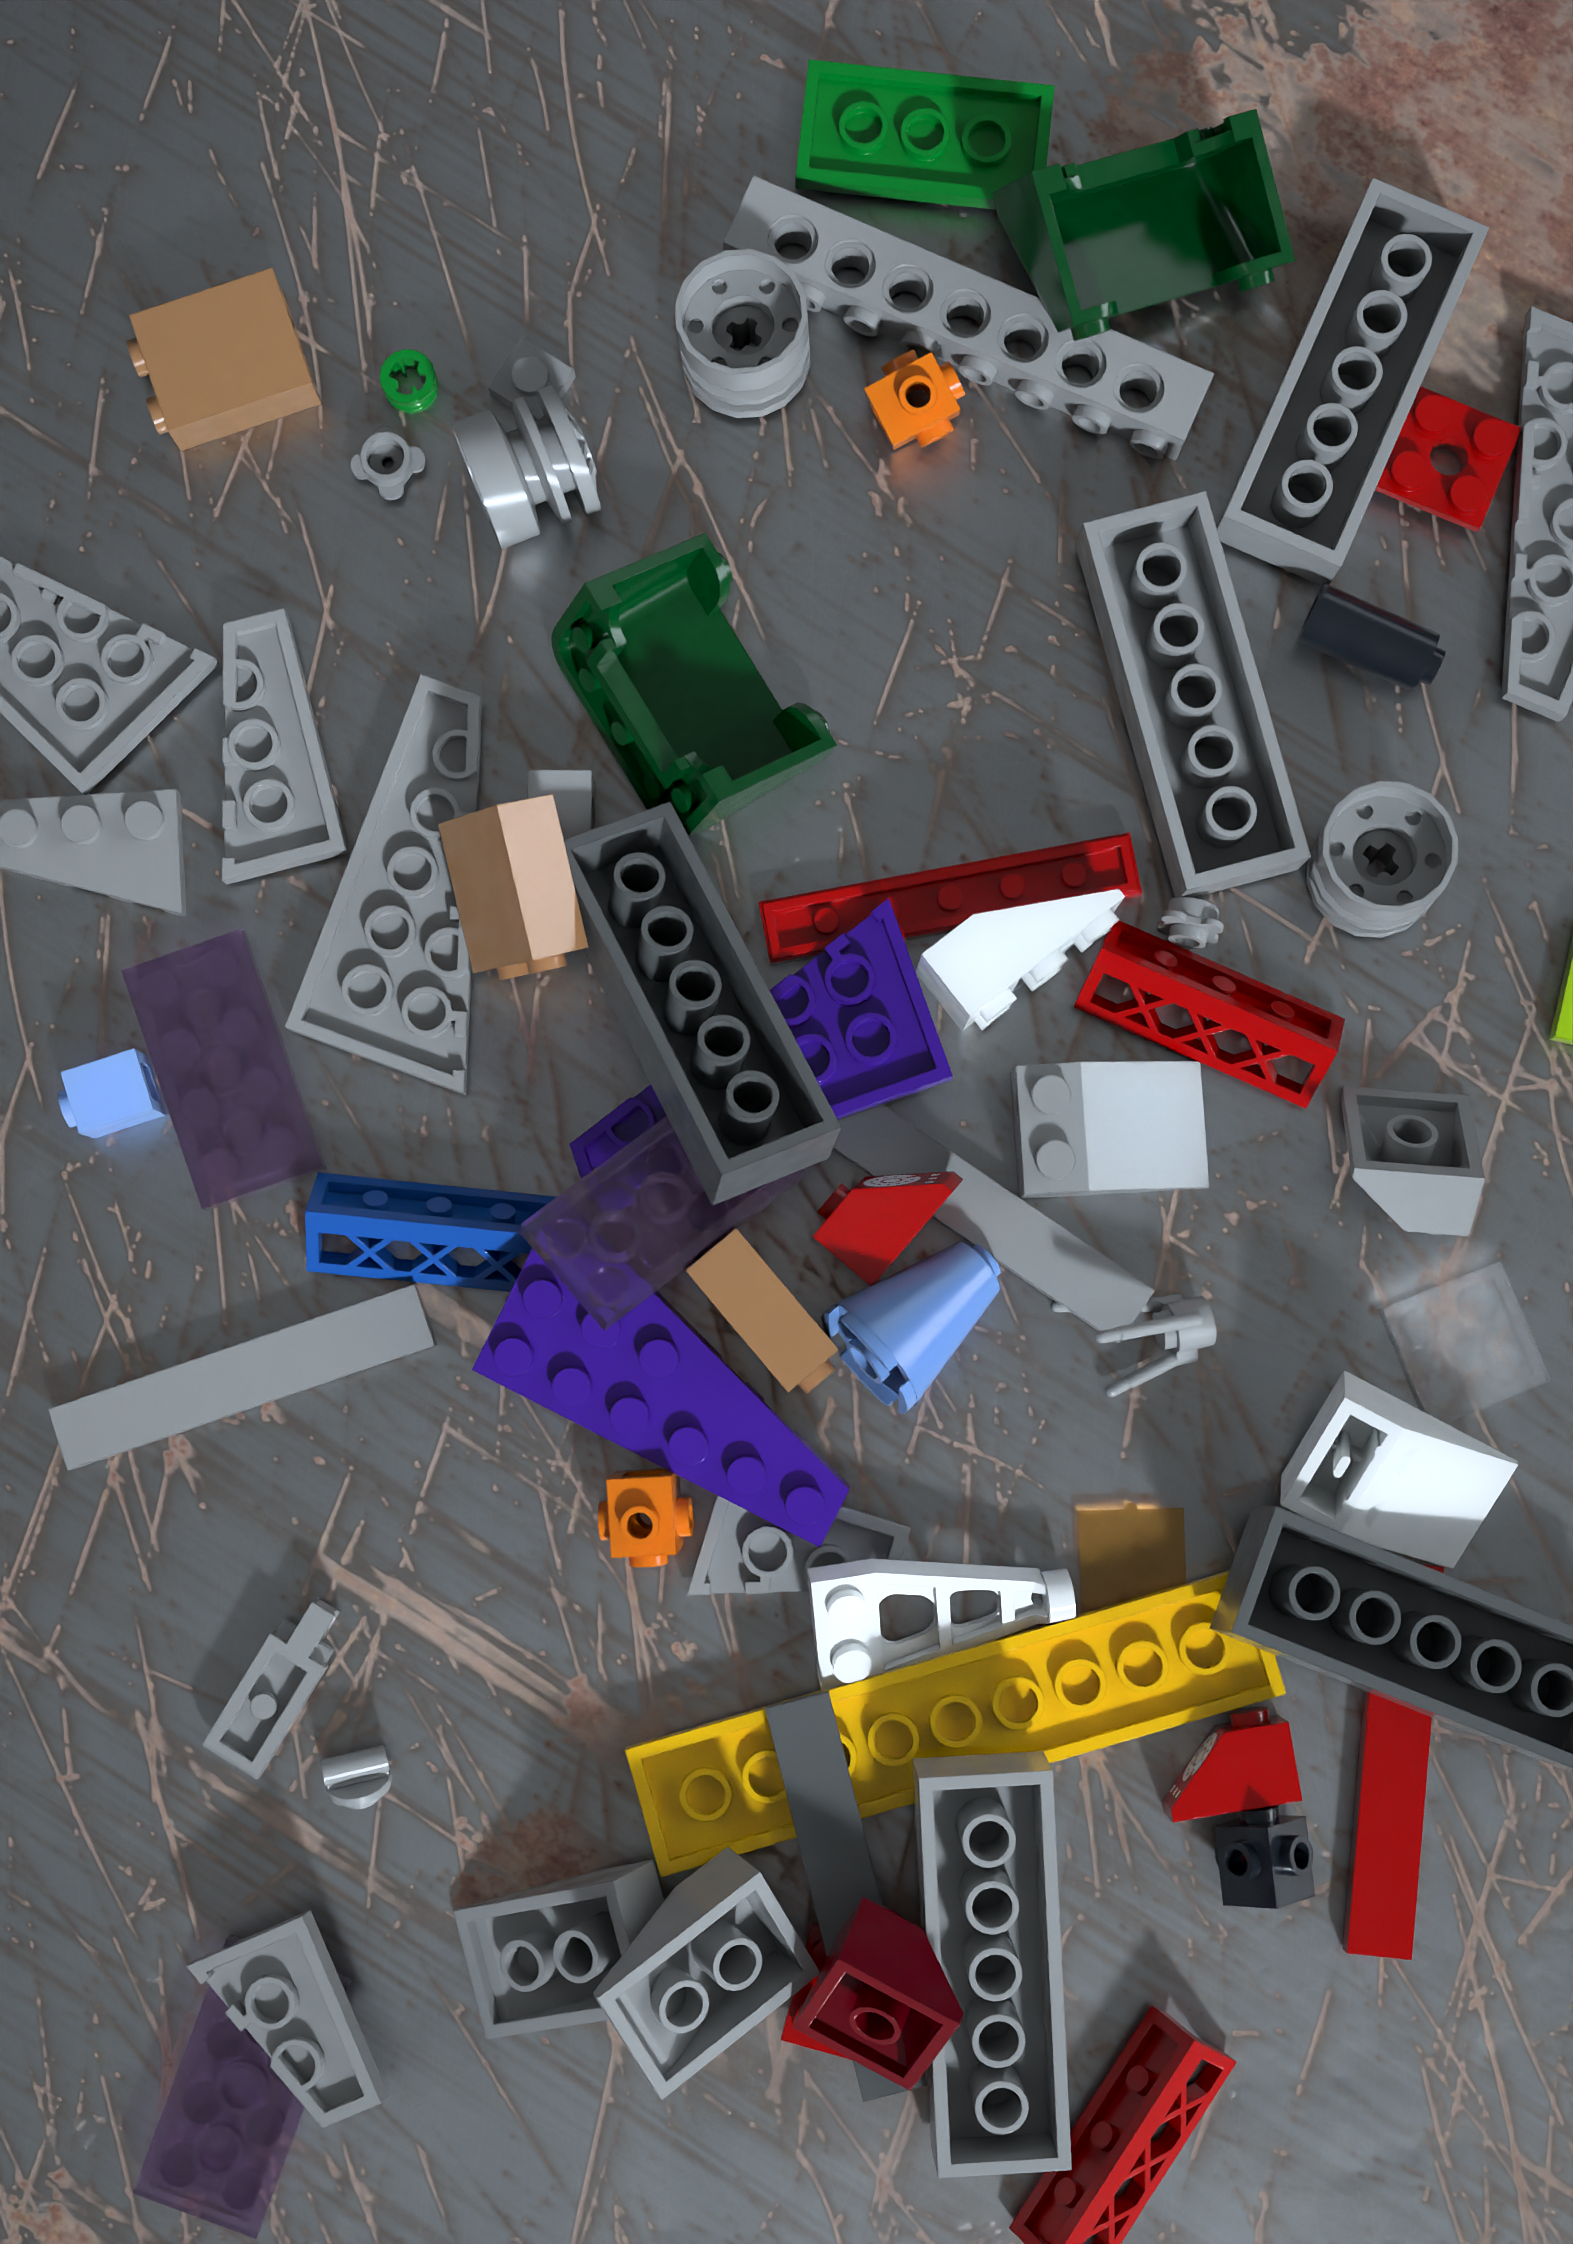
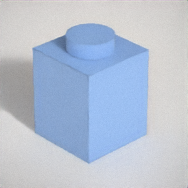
[58,1048,166,1138]

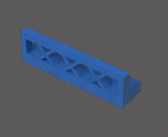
[305,1172,571,1292]

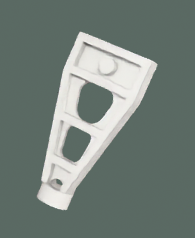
[807,1559,1076,1691]

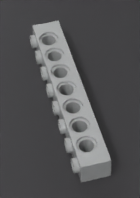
[723,175,1214,461]

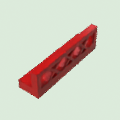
[1074,920,1345,1109]
[1009,2005,1237,2244]

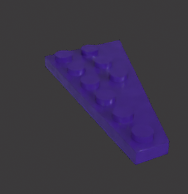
[569,898,953,1207]
[472,1194,850,1547]

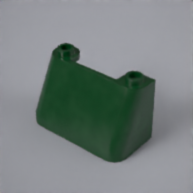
[992,109,1296,341]
[551,532,837,838]

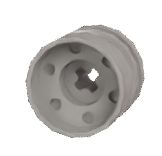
[675,249,811,418]
[451,384,601,549]
[1306,781,1459,938]

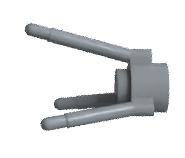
[1051,1293,1216,1397]

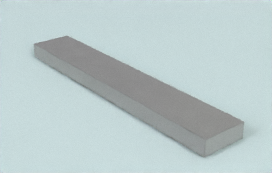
[833,1105,1155,1344]
[48,1284,437,1470]

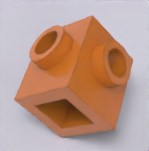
[864,350,965,451]
[598,1468,694,1567]

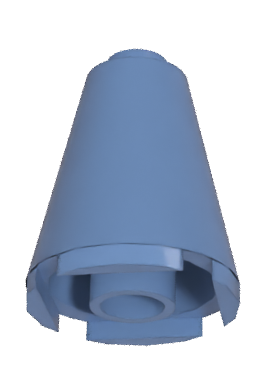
[821,1242,1001,1414]

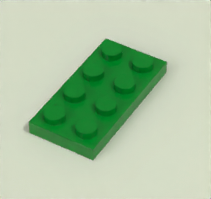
[795,59,1055,210]

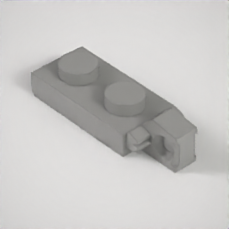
[202,1598,340,1779]

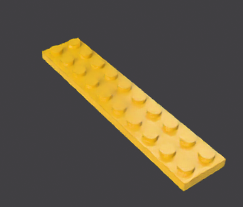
[625,1570,1286,1878]

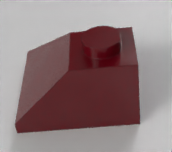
[792,1897,964,2091]

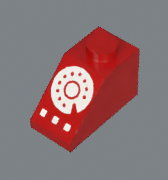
[812,1171,963,1286]
[1162,1706,1303,1823]

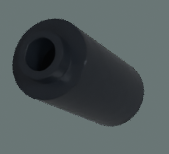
[1297,583,1446,692]

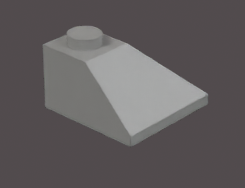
[1340,1086,1485,1236]

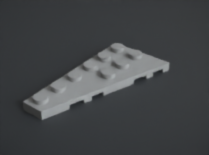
[1501,306,1573,722]
[0,556,220,795]
[285,674,482,1095]

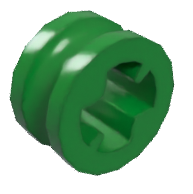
[379,349,439,414]

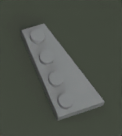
[222,608,349,885]

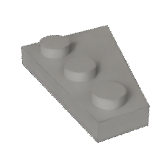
[0,789,187,917]
[687,1495,910,1595]
[186,1910,389,2128]

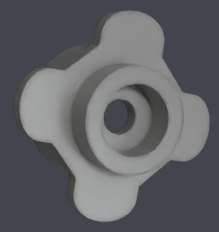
[351,426,426,500]
[1156,897,1224,949]

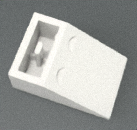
[916,889,1125,1031]
[1280,1371,1518,1569]

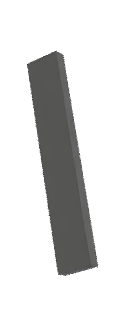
[765,1690,928,2102]

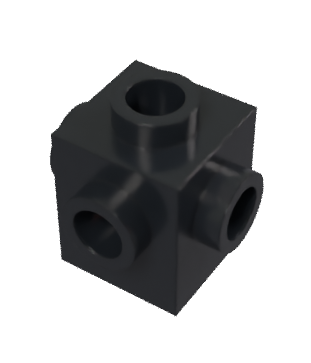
[1214,1805,1315,1909]

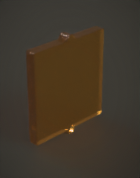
[1077,1502,1186,1614]

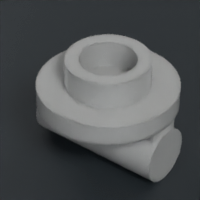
[320,1745,392,1809]

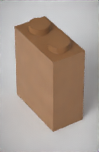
[126,267,322,451]
[438,794,588,981]
[686,1228,839,1394]

